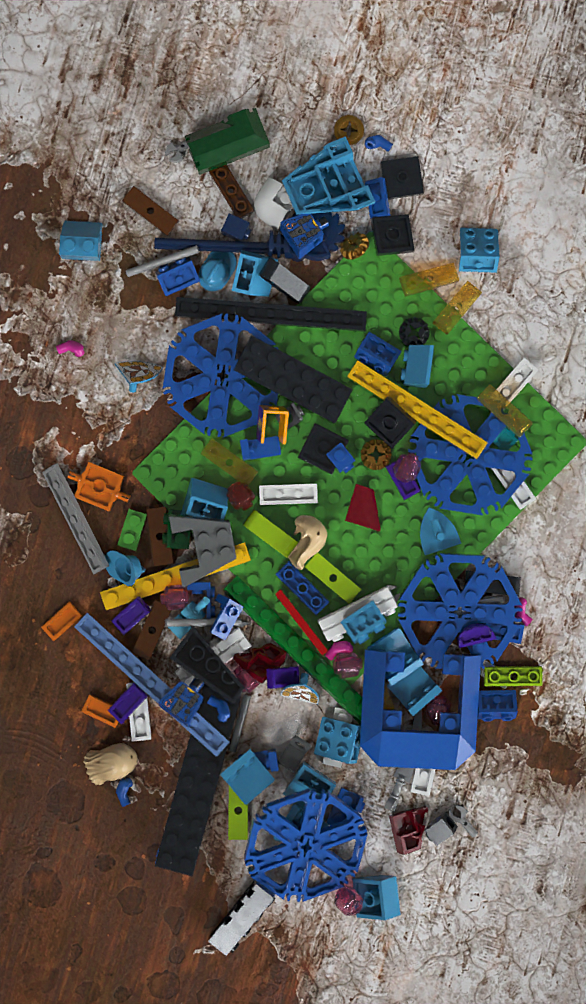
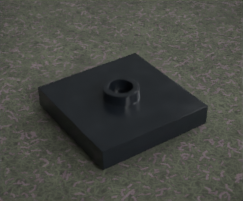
[381,156,424,200]
[371,214,415,256]
[364,396,417,449]
[298,423,349,475]

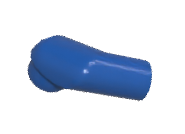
[364,135,393,152]
[207,695,230,722]
[116,777,133,807]

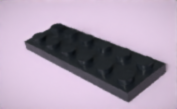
[233,335,353,424]

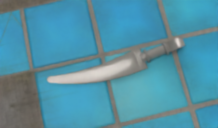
[384,709,422,811]

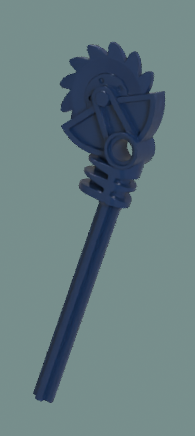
[154,212,345,262]

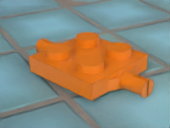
[67,462,131,512]

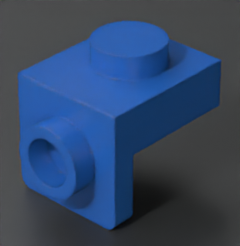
[326,443,355,474]

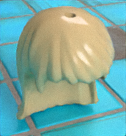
[288,515,327,570]
[83,743,138,785]

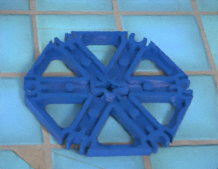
[163,313,279,437]
[408,394,533,515]
[398,553,523,669]
[244,788,368,902]

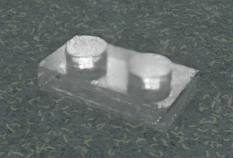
[263,713,306,748]

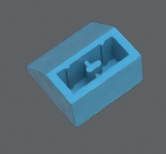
[232,250,278,296]
[181,478,228,520]
[282,761,336,808]

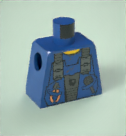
[280,214,329,259]
[158,678,204,728]

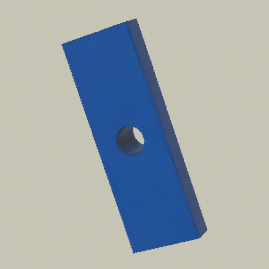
[275,561,329,615]

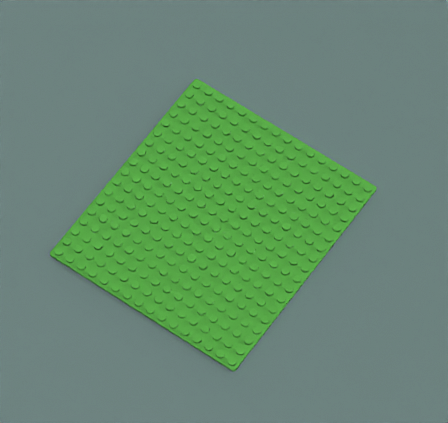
[132,232,586,686]

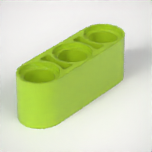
[243,510,298,558]

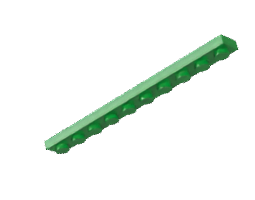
[223,576,362,725]

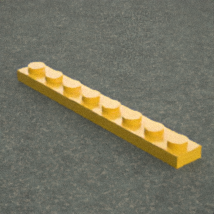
[347,361,488,459]
[100,542,251,610]

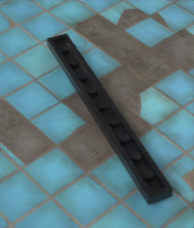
[175,297,367,332]

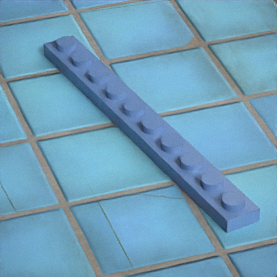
[74,613,230,757]

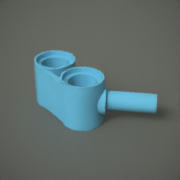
[168,597,210,639]

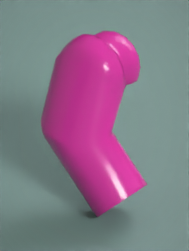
[56,340,85,357]
[514,597,533,626]
[324,641,353,661]

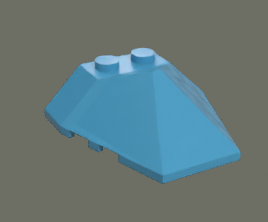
[282,137,375,215]

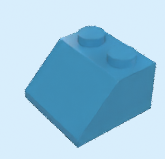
[59,221,102,261]
[400,345,434,388]
[352,875,401,921]

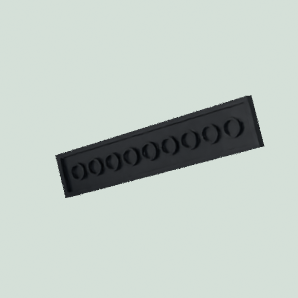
[155,684,244,876]

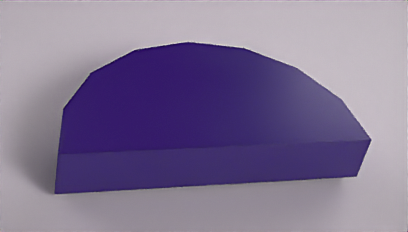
[458,623,496,648]

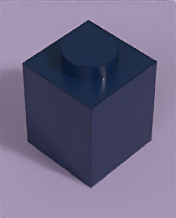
[221,213,252,241]

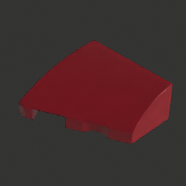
[345,484,381,532]
[233,643,286,684]
[389,806,428,855]

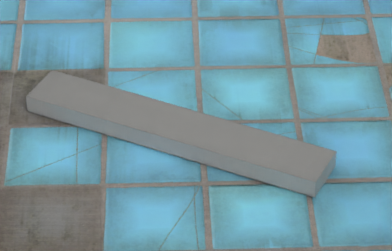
[42,463,109,574]

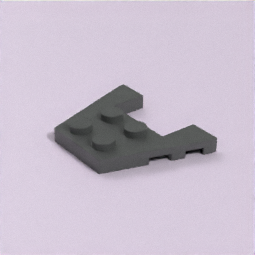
[169,514,237,587]

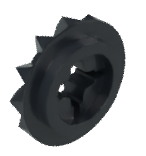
[399,317,430,347]

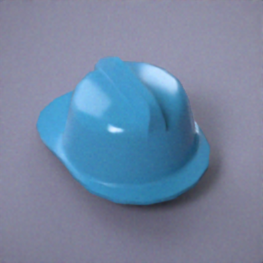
[198,252,236,291]
[105,550,145,586]

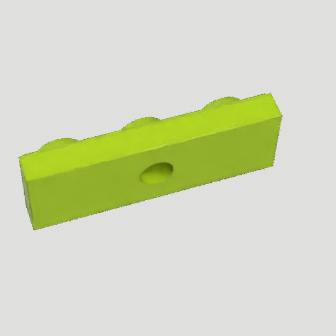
[305,552,361,604]
[484,666,542,686]
[228,786,248,840]

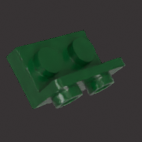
[162,509,190,549]

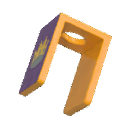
[256,405,289,444]

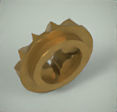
[334,115,364,145]
[340,232,369,260]
[361,439,391,470]

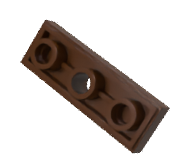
[209,165,254,219]
[122,186,179,237]
[146,507,174,566]
[132,600,173,661]

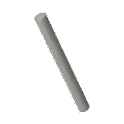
[126,245,199,277]
[165,619,241,627]

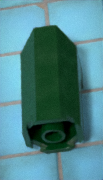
[184,108,270,175]

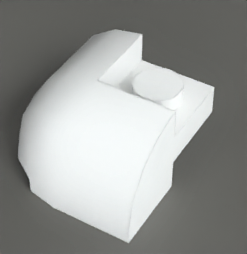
[254,178,293,231]

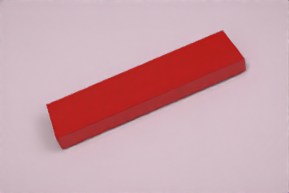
[275,589,328,655]

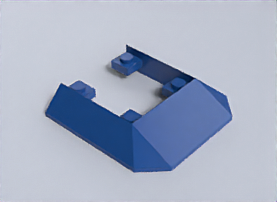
[360,649,481,770]

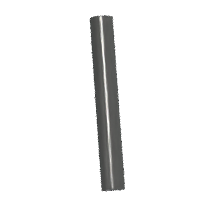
[229,694,251,752]

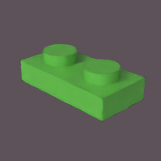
[117,509,147,551]

